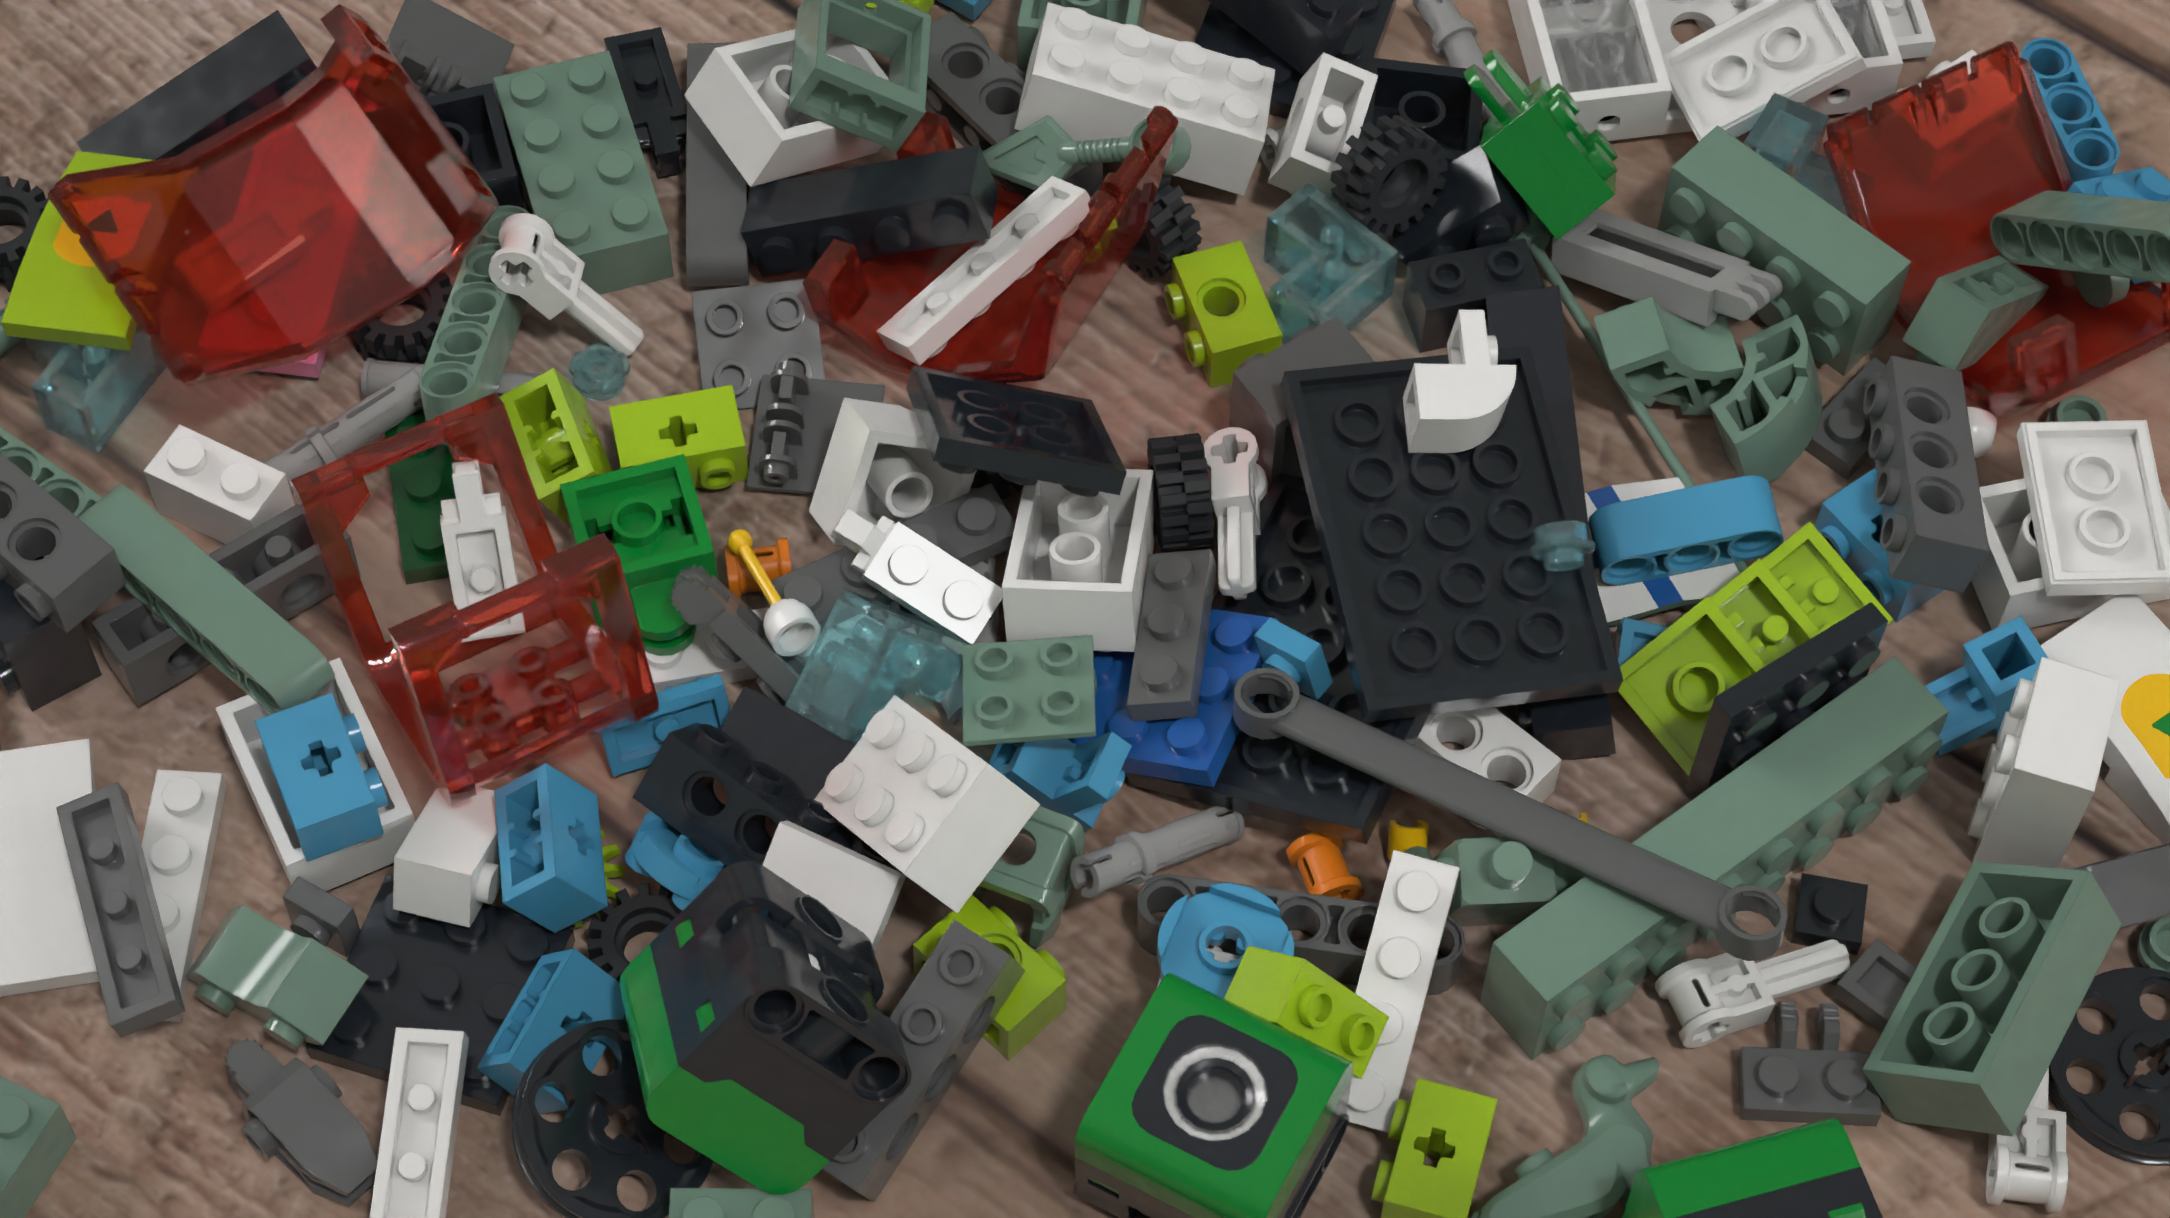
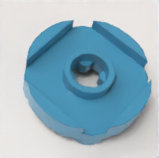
[625,811,727,911]
[1157,883,1294,998]

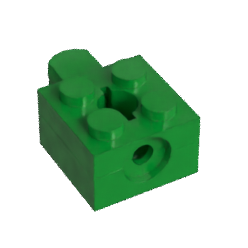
[1463,49,1618,240]
[560,454,719,656]

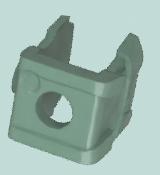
[972,806,1086,947]

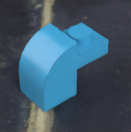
[1925,616,2049,757]
[988,731,1132,830]

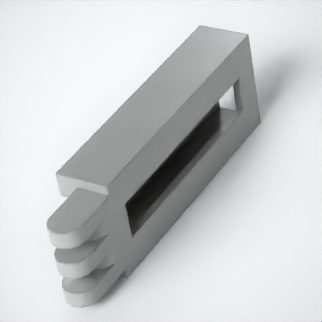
[1551,209,1783,327]

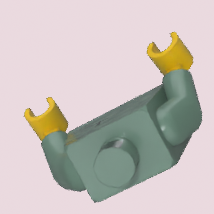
[1387,812,1589,927]

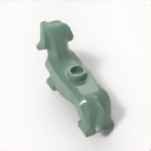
[1469,1055,1659,1218]

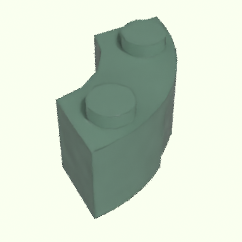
[1593,297,1744,415]
[1710,314,1823,482]
[185,904,369,1050]

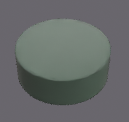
[2073,271,2130,308]

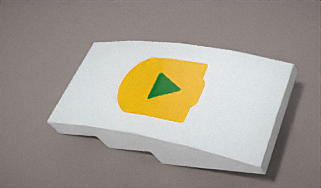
[2040,594,2170,844]

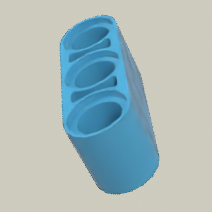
[2011,38,2120,192]
[1588,475,1784,586]

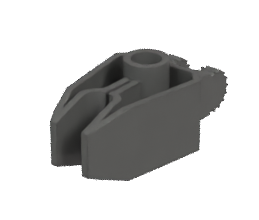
[224,1038,377,1207]

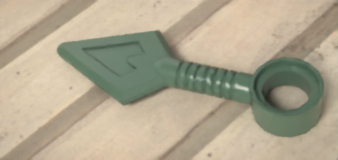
[982,115,1192,191]

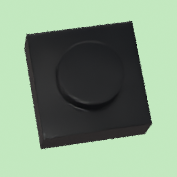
[1791,873,1868,955]

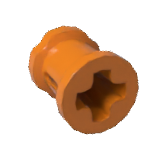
[724,537,792,599]
[1286,831,1364,901]

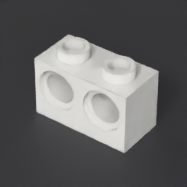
[1415,707,1562,837]

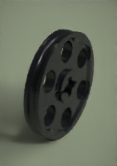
[2048,967,2170,1166]
[511,1019,714,1218]

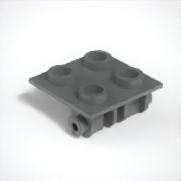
[367,0,515,102]
[691,278,825,410]
[746,361,885,495]

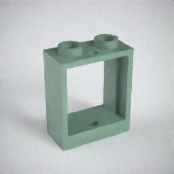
[788,0,931,152]

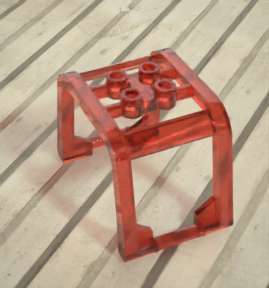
[290,392,659,806]

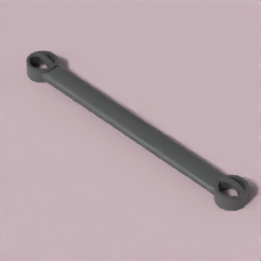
[1233,668,1788,961]

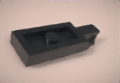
[604,27,687,177]

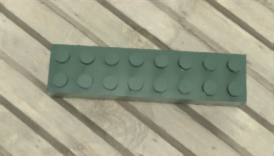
[1479,656,1949,1060]

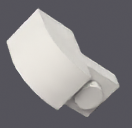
[1403,309,1516,453]

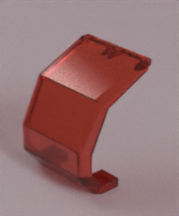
[47,4,499,386]
[1823,40,2170,420]
[802,106,1178,383]

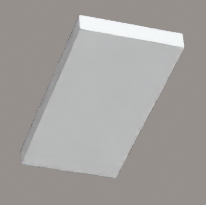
[0,738,100,997]

